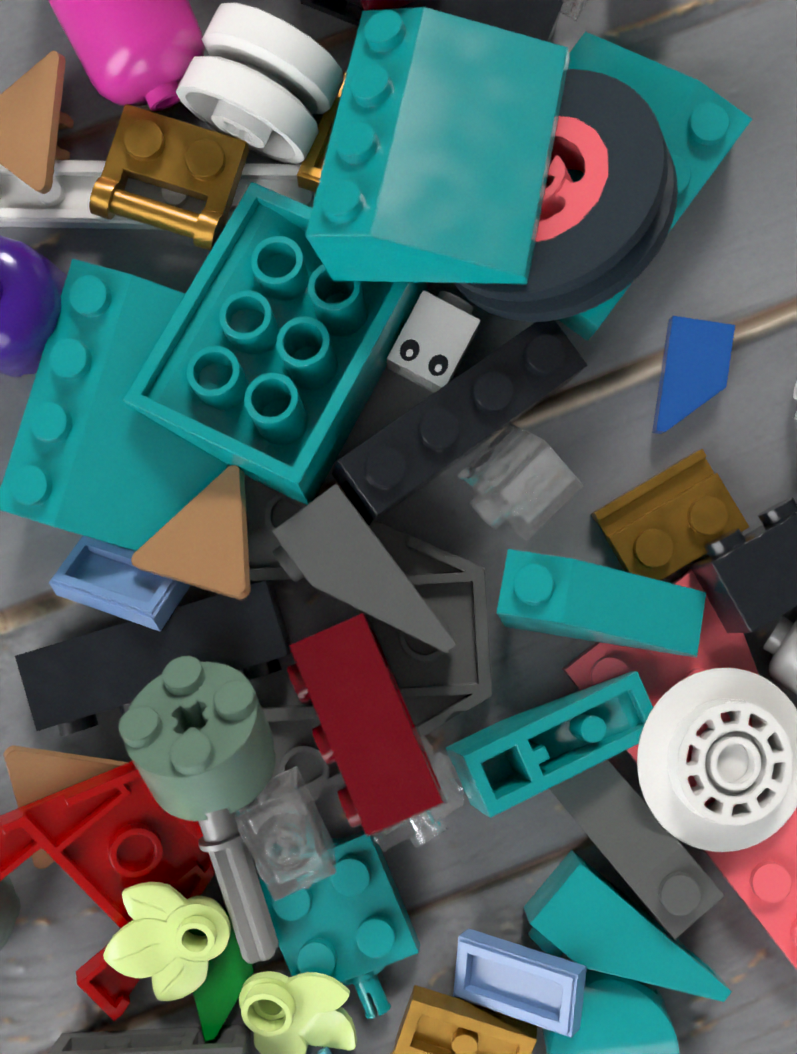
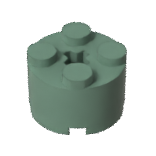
[119,656,276,821]

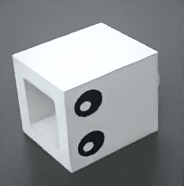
[387,290,481,393]

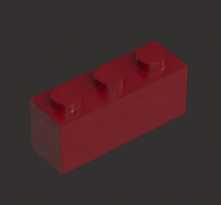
[287,613,448,836]

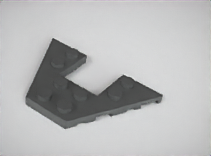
[228,465,492,840]

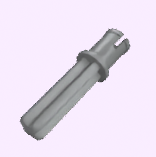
[198,808,279,964]

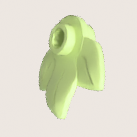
[103,882,231,1001]
[239,971,357,1054]

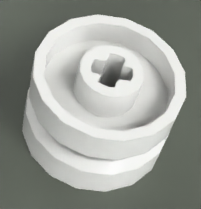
[176,3,344,164]

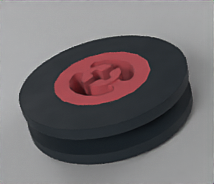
[454,69,678,322]

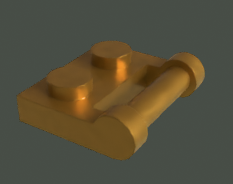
[89,104,249,251]

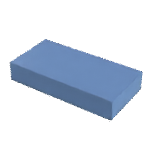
[49,536,191,632]
[453,929,587,1038]

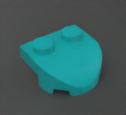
[542,970,679,1054]

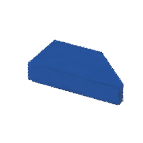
[652,316,735,434]

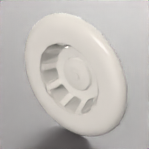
[637,668,797,852]

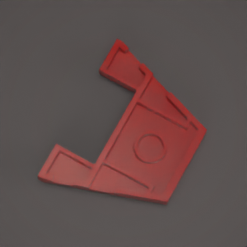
[0,761,215,1021]

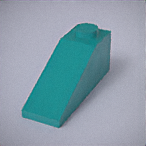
[496,549,706,658]
[445,671,653,818]
[524,849,732,1002]

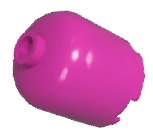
[48,0,205,111]

